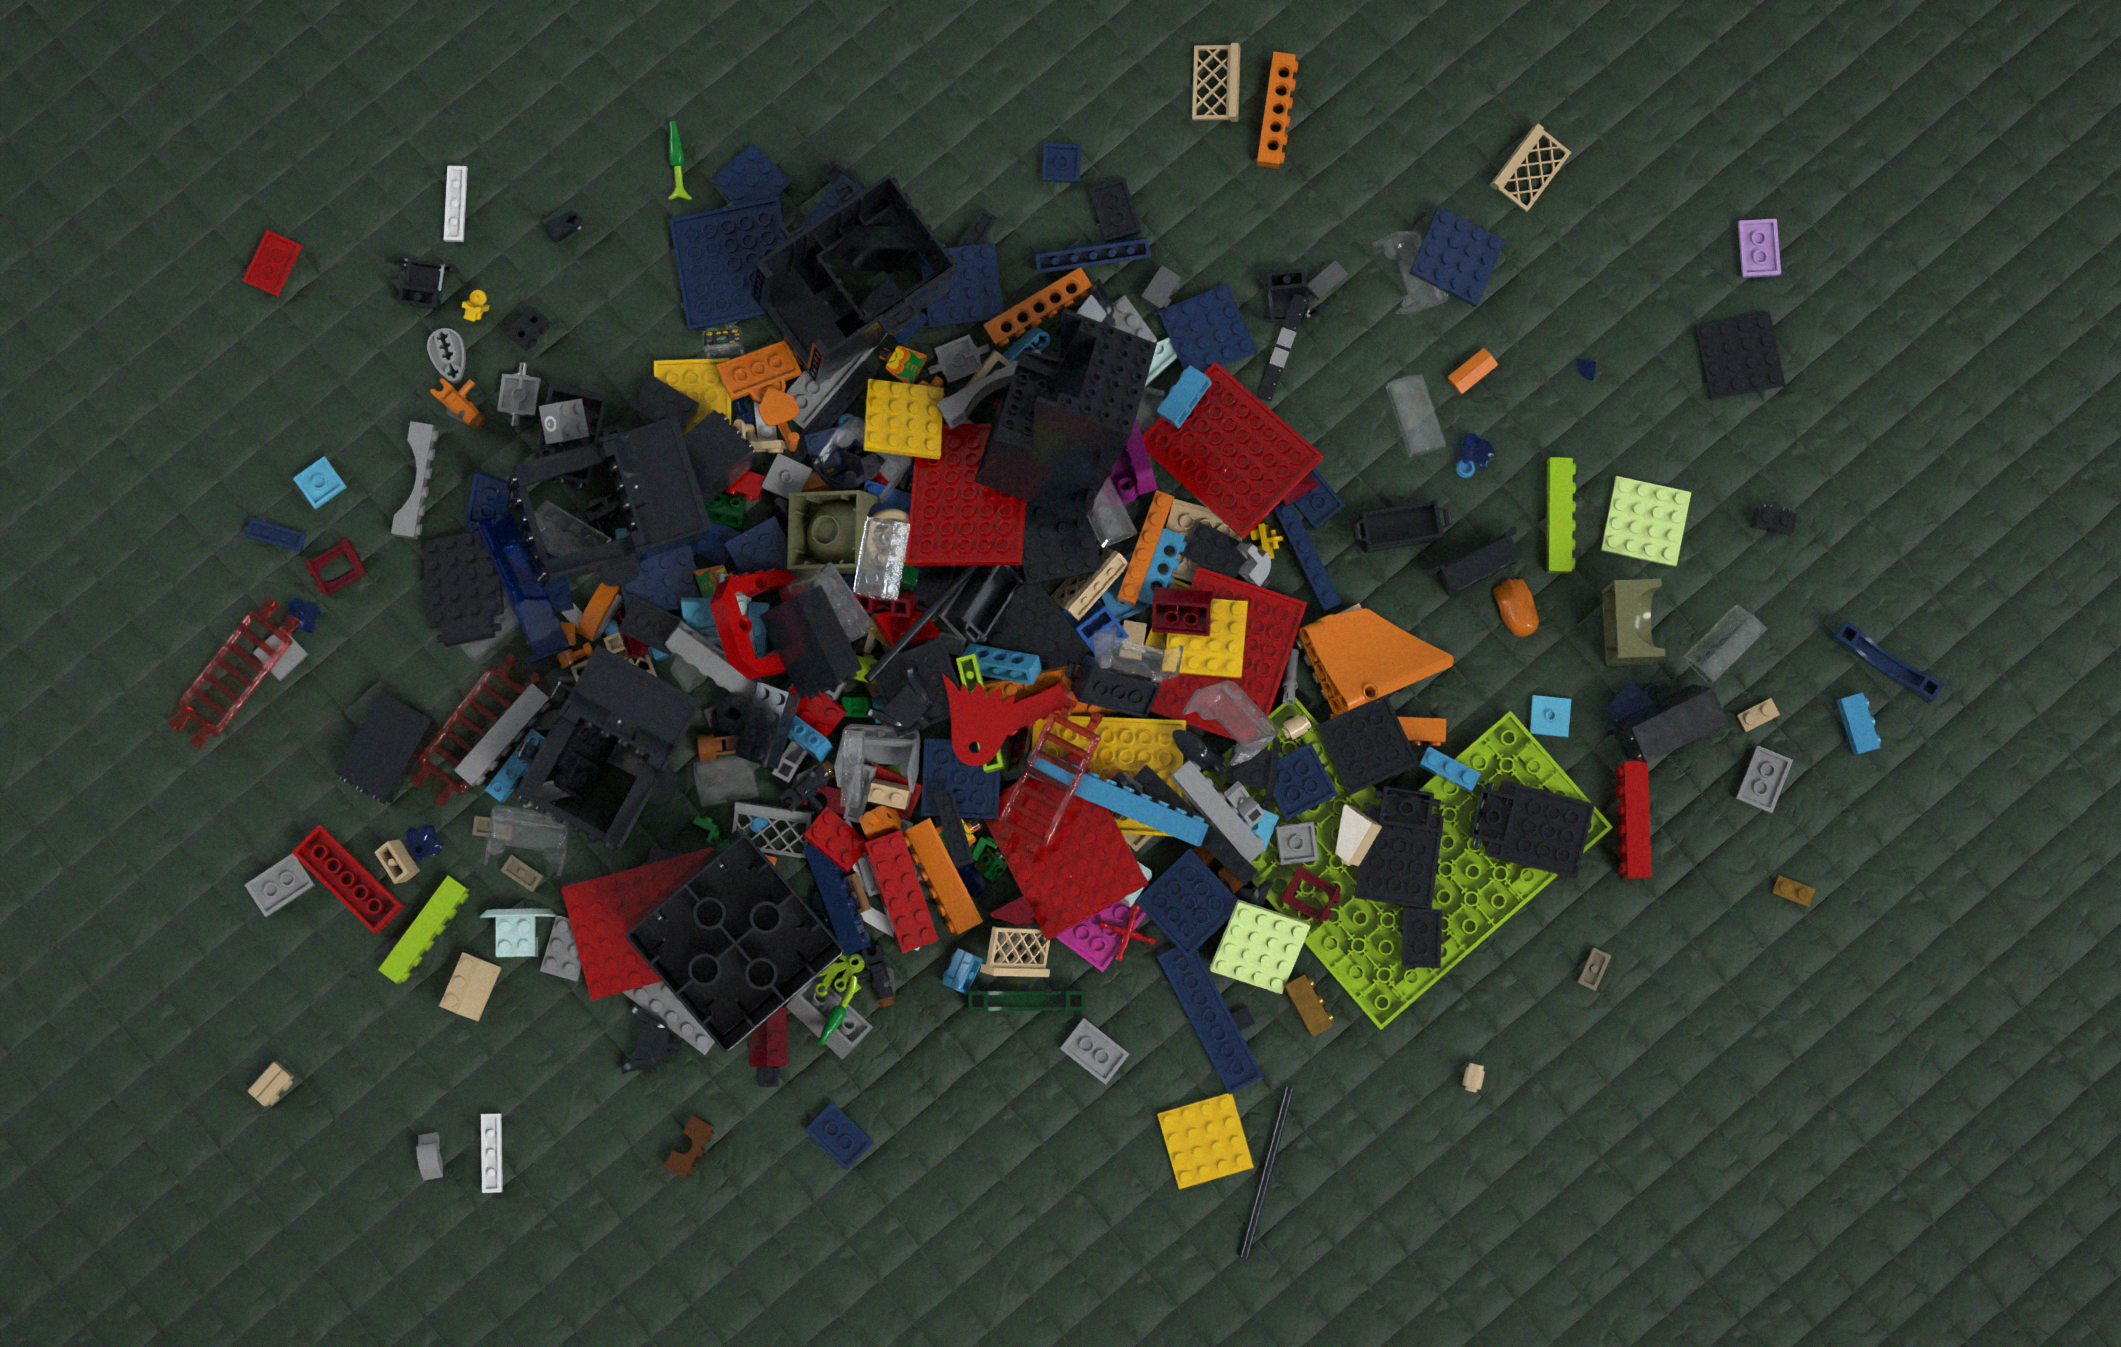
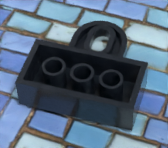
[717,682,800,769]

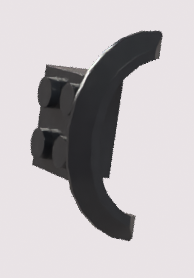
[385,256,460,311]
[1253,268,1328,323]
[812,443,882,491]
[1226,734,1280,810]

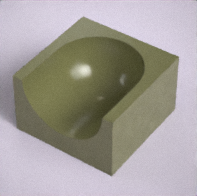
[787,490,878,575]
[1602,579,1665,666]

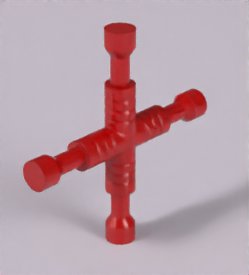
[1099,904,1156,961]

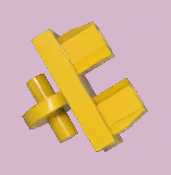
[462,290,490,322]
[1250,523,1283,559]

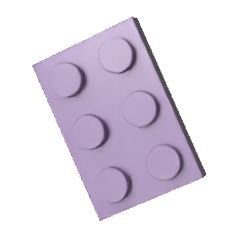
[1738,219,1781,278]

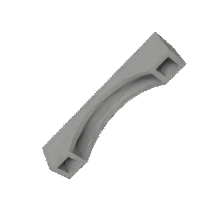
[937,349,1041,430]
[391,421,438,540]
[772,682,846,784]

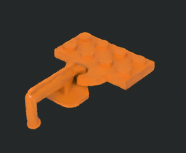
[716,341,802,452]

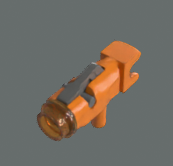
[430,378,486,430]

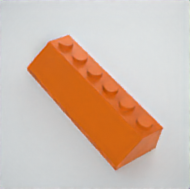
[902,818,983,936]

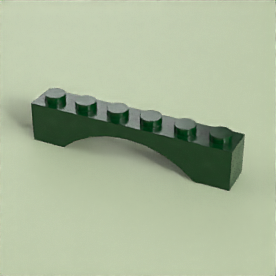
[968,991,1085,1011]

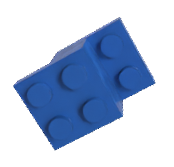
[1062,600,1129,658]

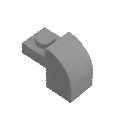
[1236,542,1271,587]
[1224,781,1266,827]
[416,1132,443,1180]

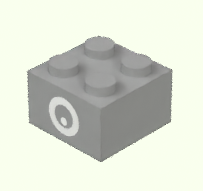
[539,398,589,444]

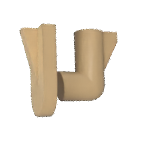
[733,419,758,443]

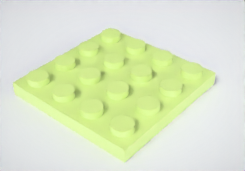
[1601,476,1691,567]
[1210,899,1311,994]

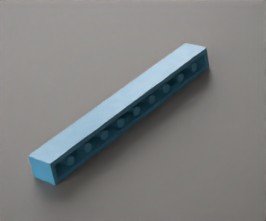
[1025,750,1209,846]

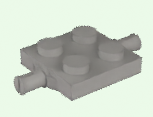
[928,335,990,384]
[497,362,541,427]

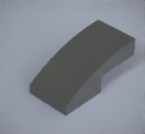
[1307,261,1348,300]

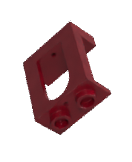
[305,538,368,596]
[1280,866,1342,923]

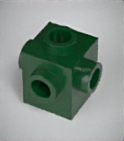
[974,848,1008,882]

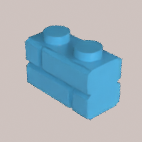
[942,948,983,995]

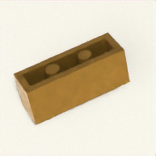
[1284,974,1334,1037]

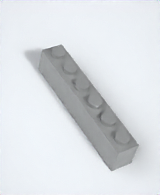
[665,621,768,699]
[454,683,551,786]
[1169,760,1266,862]

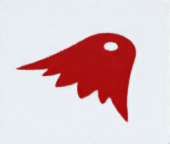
[942,674,1037,766]

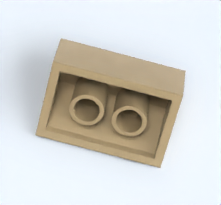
[439,952,502,1021]

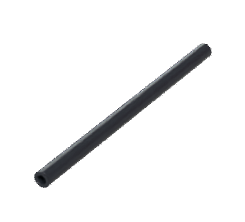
[864,566,980,683]
[1239,1086,1294,1259]

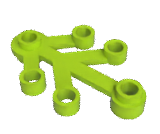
[815,954,865,996]

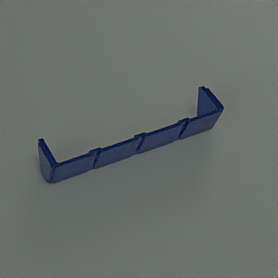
[466,513,569,664]

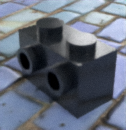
[506,305,550,352]
[1752,504,1797,536]

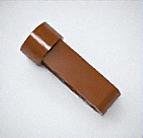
[697,733,740,761]

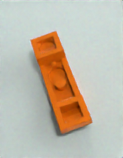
[577,582,621,641]

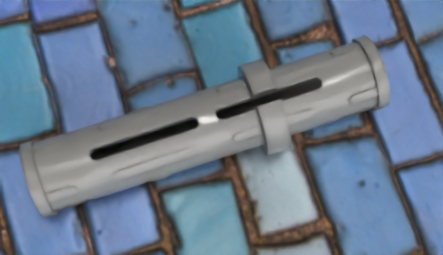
[1282,649,1299,705]

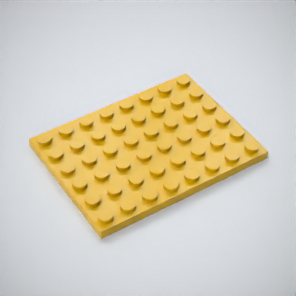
[1031,715,1187,837]

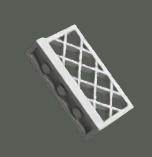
[732,801,813,858]

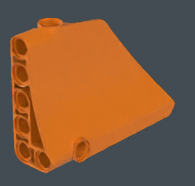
[1300,608,1454,715]

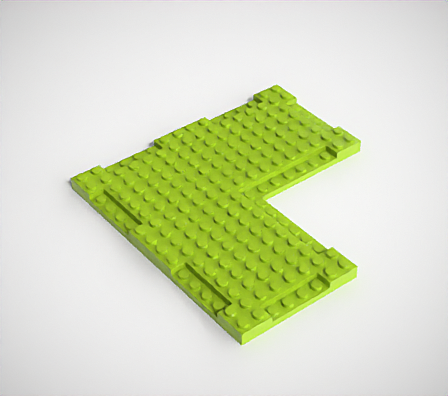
[1187,697,1613,1030]

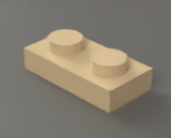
[1736,698,1780,733]

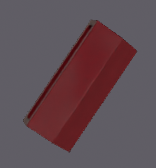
[614,610,650,659]

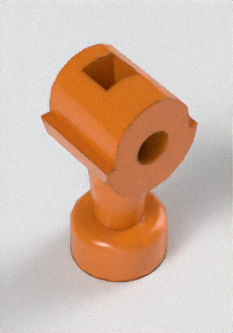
[557,642,594,670]

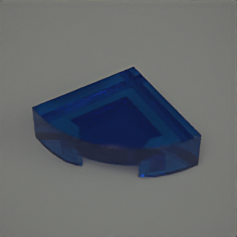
[1576,359,1596,381]

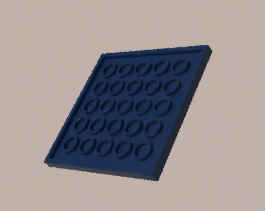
[669,196,787,331]

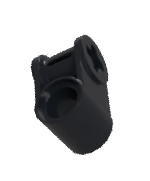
[545,211,583,243]

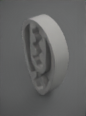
[427,328,466,383]

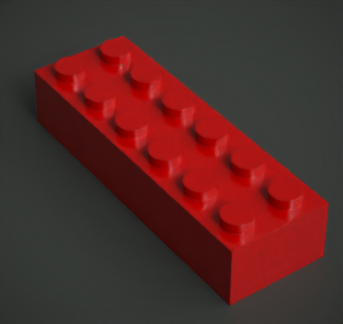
[1615,761,1651,879]
[292,825,406,934]
[861,829,938,953]

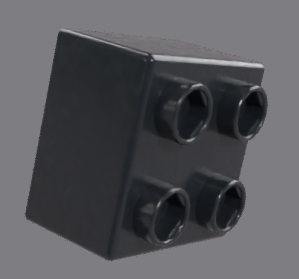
[624,829,844,1052]

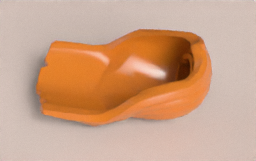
[1492,578,1539,637]

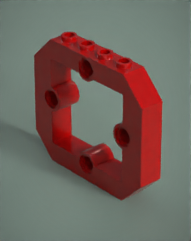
[710,568,807,680]

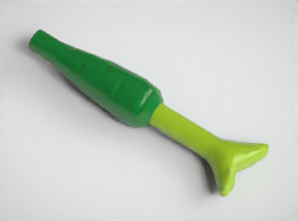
[668,121,692,200]
[817,975,861,1047]

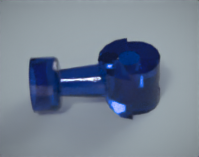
[731,396,755,425]

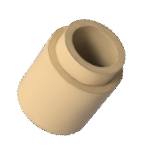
[1281,714,1311,741]
[1462,1063,1485,1093]

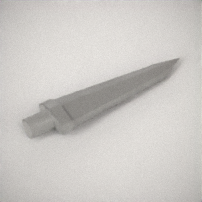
[590,593,624,644]

